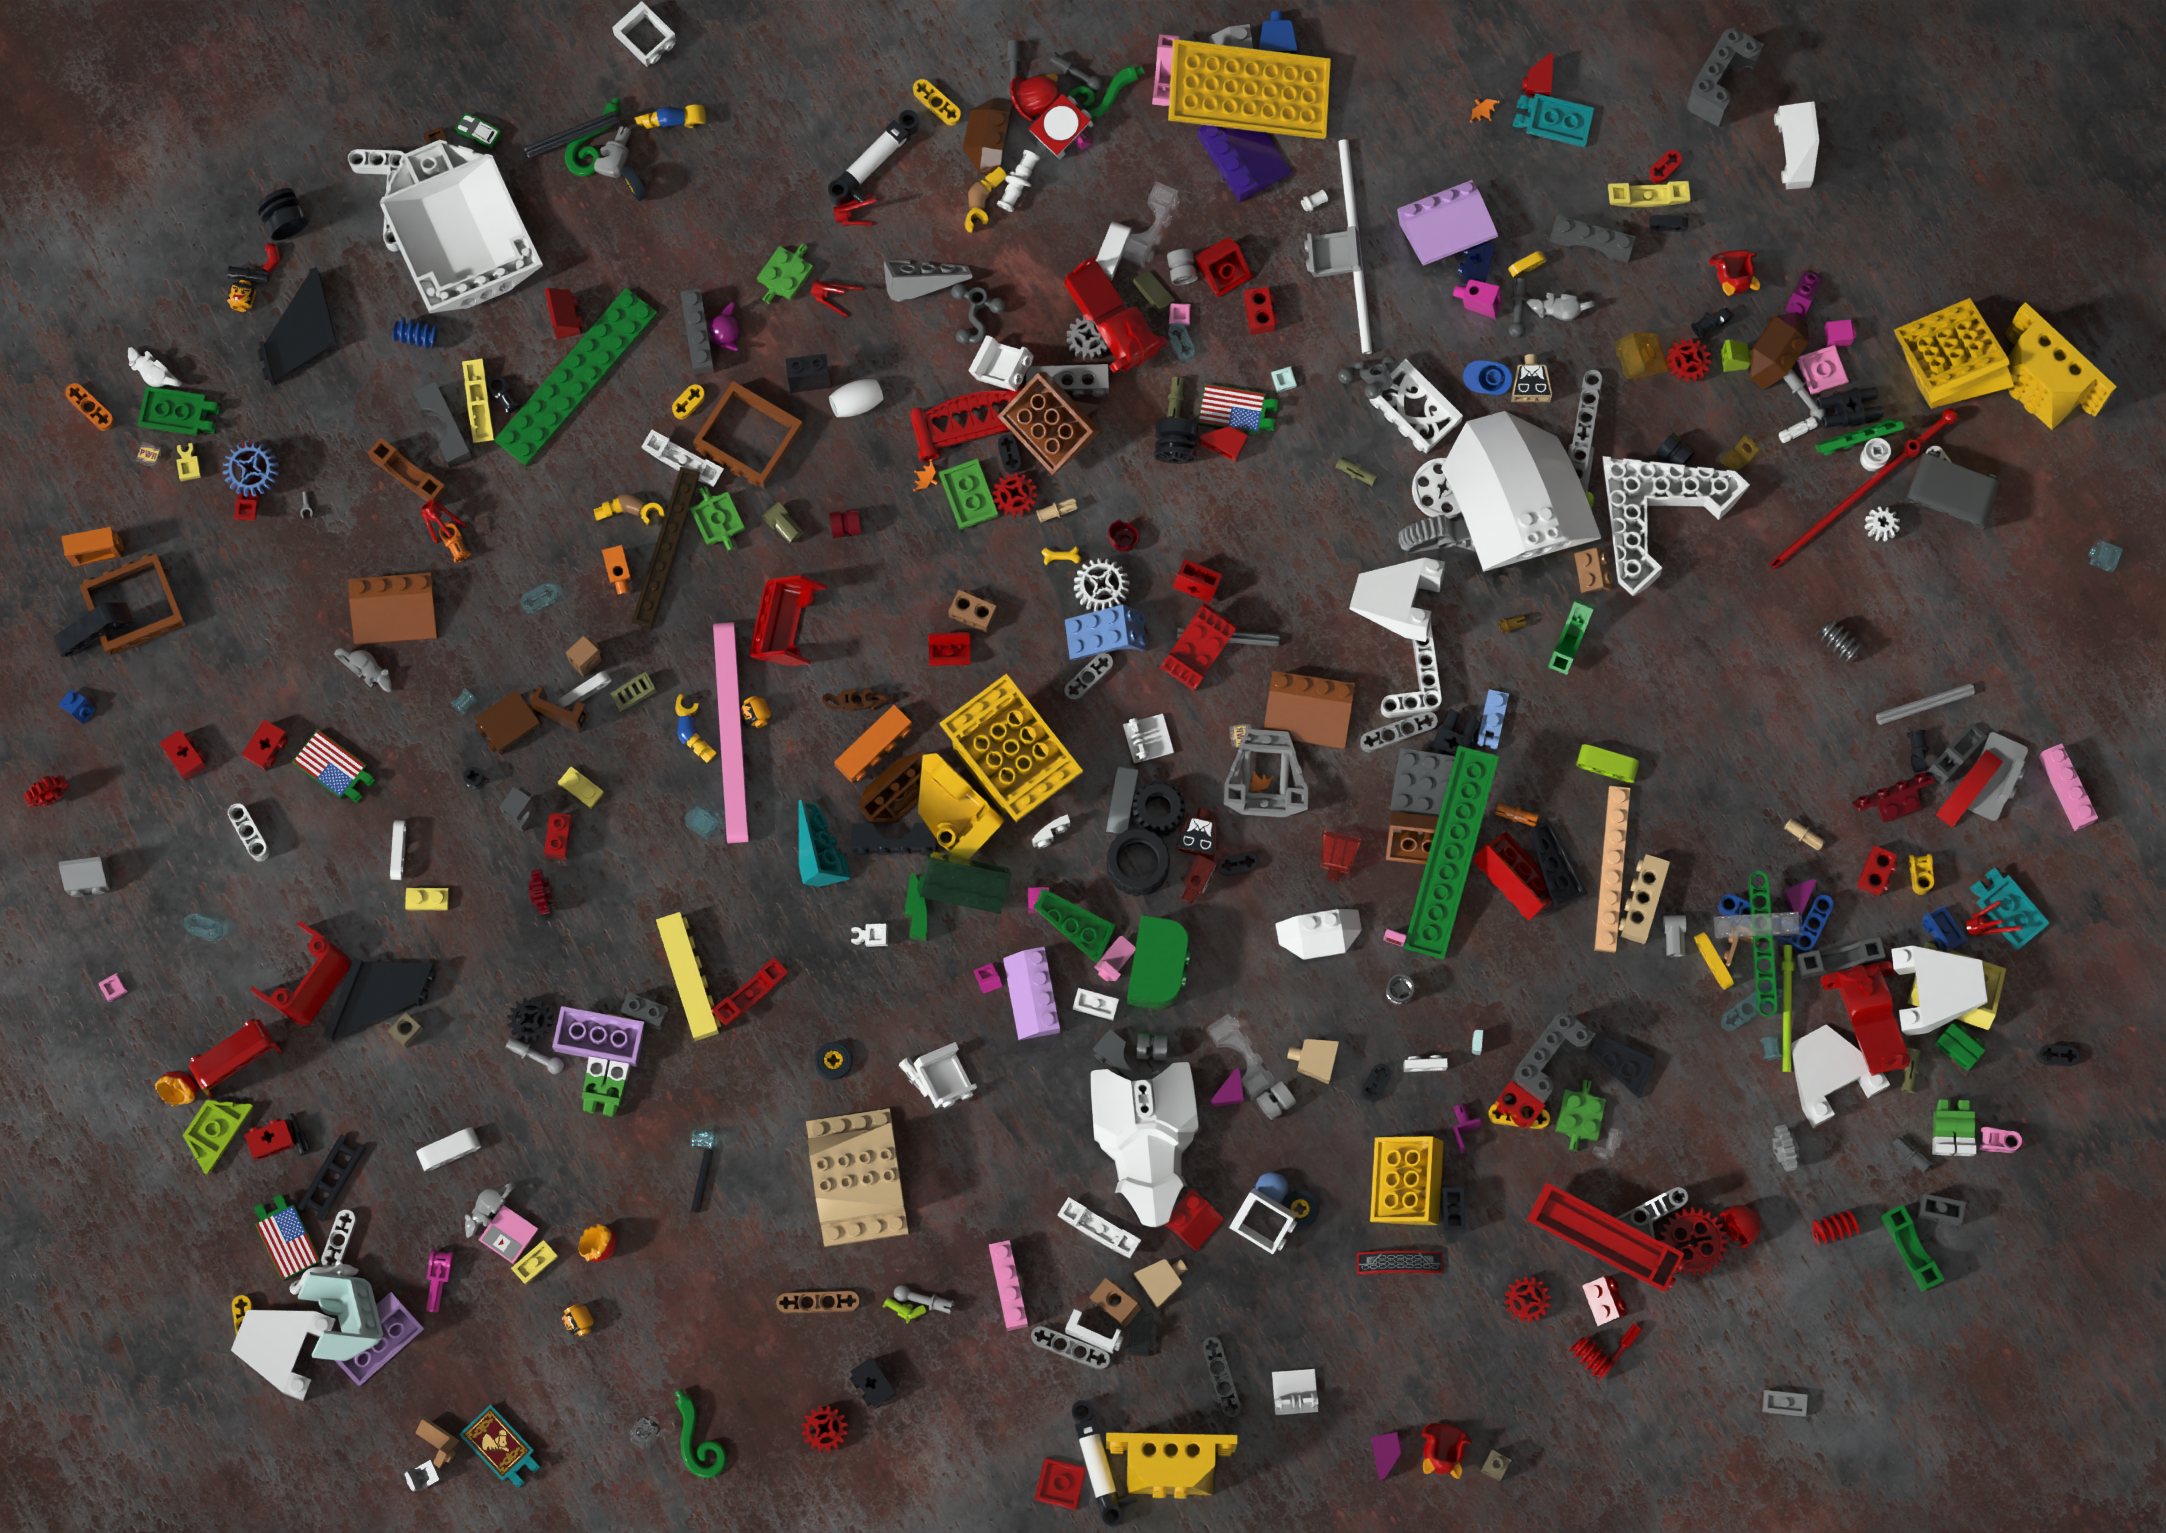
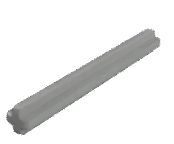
[1876,683,1975,725]

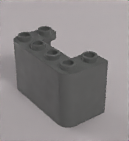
[1687,28,1764,127]
[1511,1013,1595,1104]

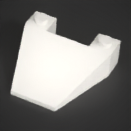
[1774,102,1819,190]
[1350,558,1445,642]
[1891,946,1988,1036]
[1791,1025,1890,1128]
[231,1310,336,1401]

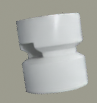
[1860,438,1891,472]

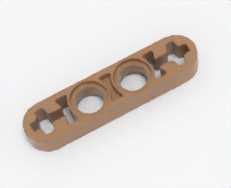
[776,1291,860,1314]

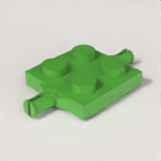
[757,244,814,304]
[690,486,745,551]
[1555,1080,1606,1152]

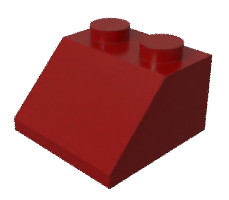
[1194,236,1252,297]
[544,288,583,339]
[1164,1189,1224,1252]

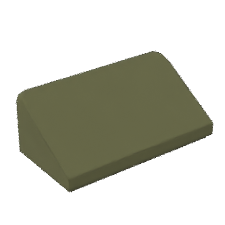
[1133,271,1175,313]

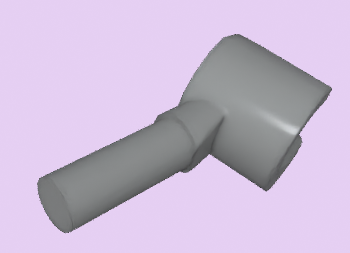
[300,491,314,519]

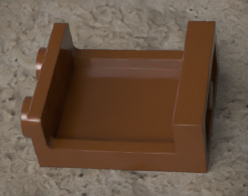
[530,685,589,733]
[475,690,542,755]

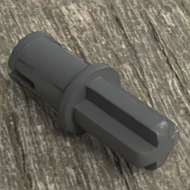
[1893,1136,1932,1173]

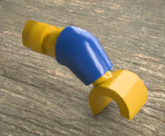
[635,105,706,129]
[675,693,716,763]

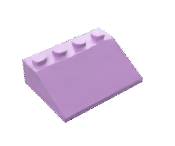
[1397,180,1498,266]

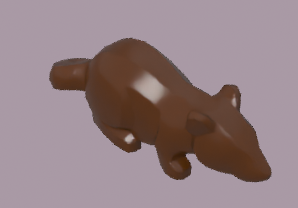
[822,689,891,712]

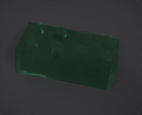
[917,850,1012,914]

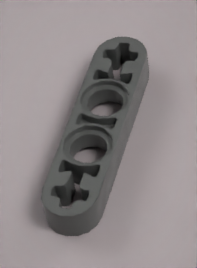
[1202,1337,1241,1419]

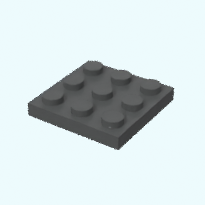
[1390,747,1455,817]

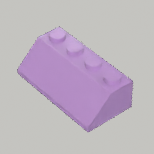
[1003,947,1060,1040]
[552,1006,644,1067]
[335,1292,424,1386]

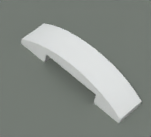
[642,430,724,487]
[1058,1197,1141,1258]

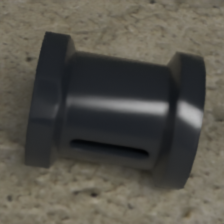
[464,767,485,790]

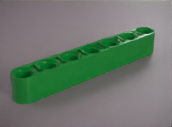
[1748,871,1778,1018]

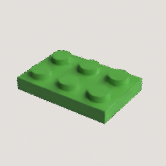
[939,459,999,530]

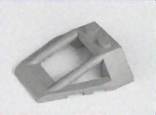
[1224,729,1308,817]

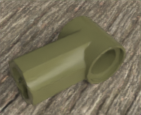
[762,502,803,544]

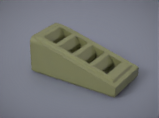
[610,672,657,712]

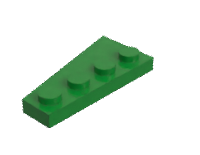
[1815,419,1905,455]
[1033,889,1116,963]

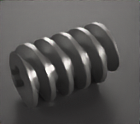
[1816,619,1862,664]

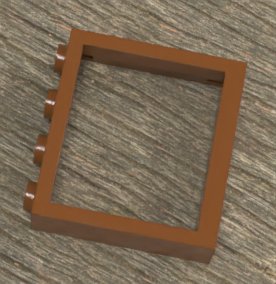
[693,381,803,488]
[79,554,186,656]

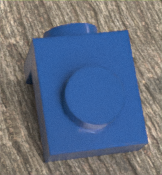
[58,689,96,724]

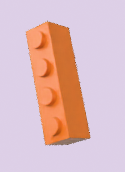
[834,705,912,784]

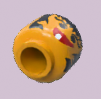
[227,280,256,312]
[741,696,771,728]
[562,1303,594,1337]

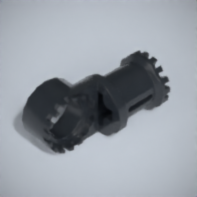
[1691,307,1733,339]
[488,375,522,414]
[1907,729,1930,773]

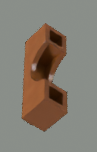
[368,437,447,502]

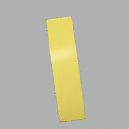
[1608,181,1690,207]

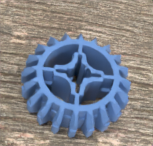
[223,441,279,497]

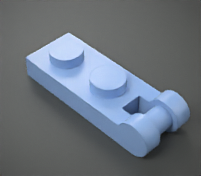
[1476,689,1509,749]

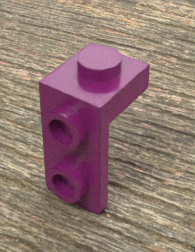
[1785,271,1822,319]

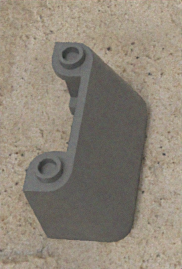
[1905,451,2001,530]

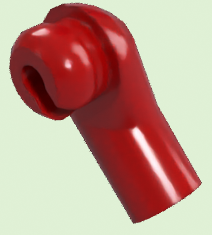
[262,243,281,274]

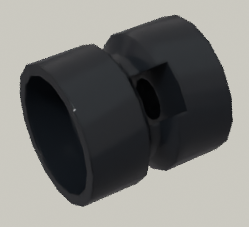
[1656,433,1695,465]

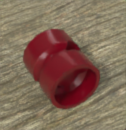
[829,509,861,539]

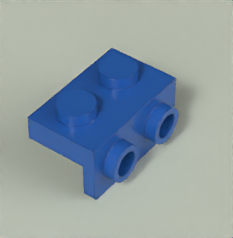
[1922,906,1967,953]

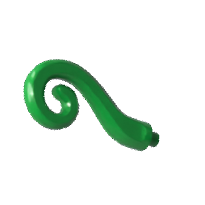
[1066,65,1144,121]
[565,98,622,177]
[675,1389,727,1478]

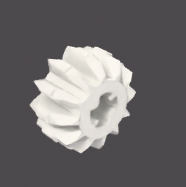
[1865,507,1900,542]

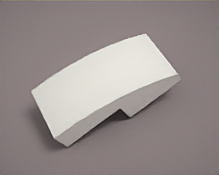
[1032,814,1070,848]

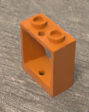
[62,527,124,567]

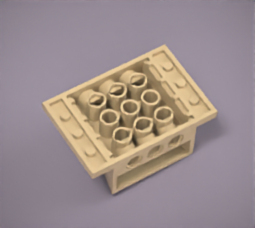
[806,1108,908,1247]

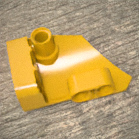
[918,753,1004,864]

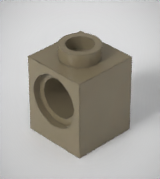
[388,1012,423,1048]
[1481,1450,1511,1481]

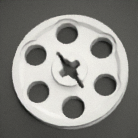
[1412,458,1462,519]

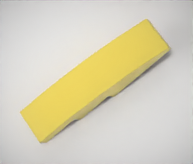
[462,359,494,443]

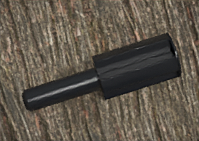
[288,1113,311,1156]

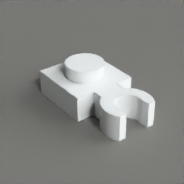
[851,924,888,947]

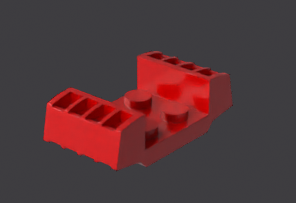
[1160,603,1238,691]

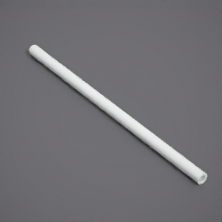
[1339,140,1372,354]

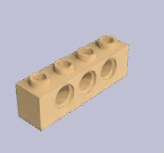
[1618,854,1670,944]

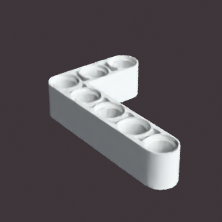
[348,149,405,252]
[1381,625,1442,718]

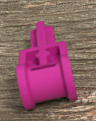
[426,1249,454,1313]

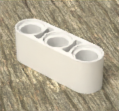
[1096,221,1132,281]
[228,803,270,861]
[416,1127,481,1172]

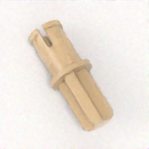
[1036,498,1078,523]
[1784,817,1825,850]

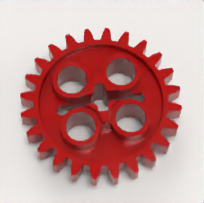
[1659,1207,1728,1277]

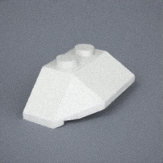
[1275,909,1362,960]

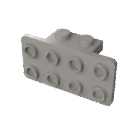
[1967,732,2028,821]

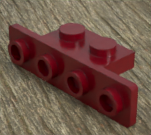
[1852,773,1935,823]

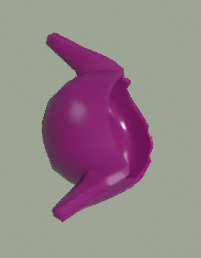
[707,302,740,351]

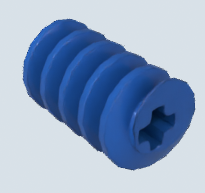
[393,317,438,350]

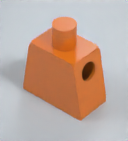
[602,545,631,595]

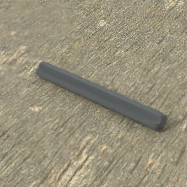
[1177,627,1280,646]

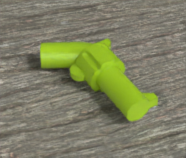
[883,1297,926,1323]

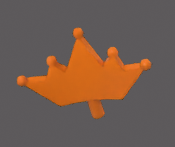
[1470,99,1500,122]
[913,459,938,492]
[1249,771,1274,793]

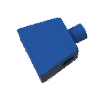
[1259,11,1297,54]

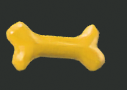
[1042,546,1081,565]

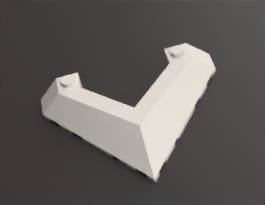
[1603,456,1750,596]

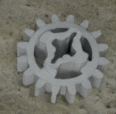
[1067,316,1107,360]
[1772,1124,1799,1172]

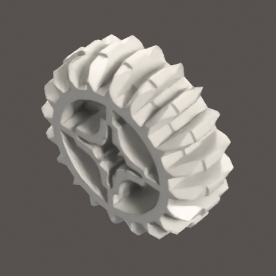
[1074,558,1129,612]

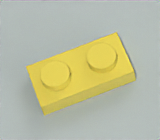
[558,767,604,808]
[405,888,449,910]
[511,1240,558,1285]

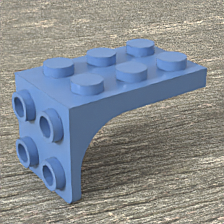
[1065,604,1148,661]

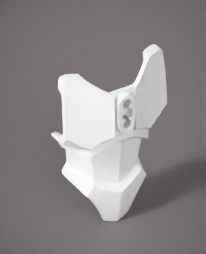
[1091,1062,1198,1227]

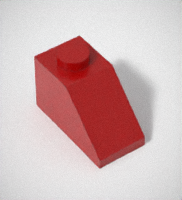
[1522,53,1553,97]
[1199,426,1248,462]

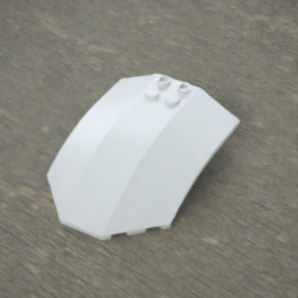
[380,140,543,313]
[1441,411,1601,572]

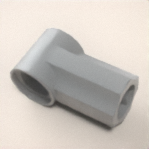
[1663,915,1686,957]

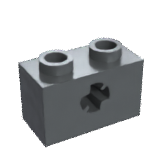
[620,992,669,1031]
[1916,1194,1966,1226]

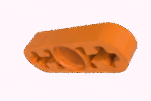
[65,383,114,431]

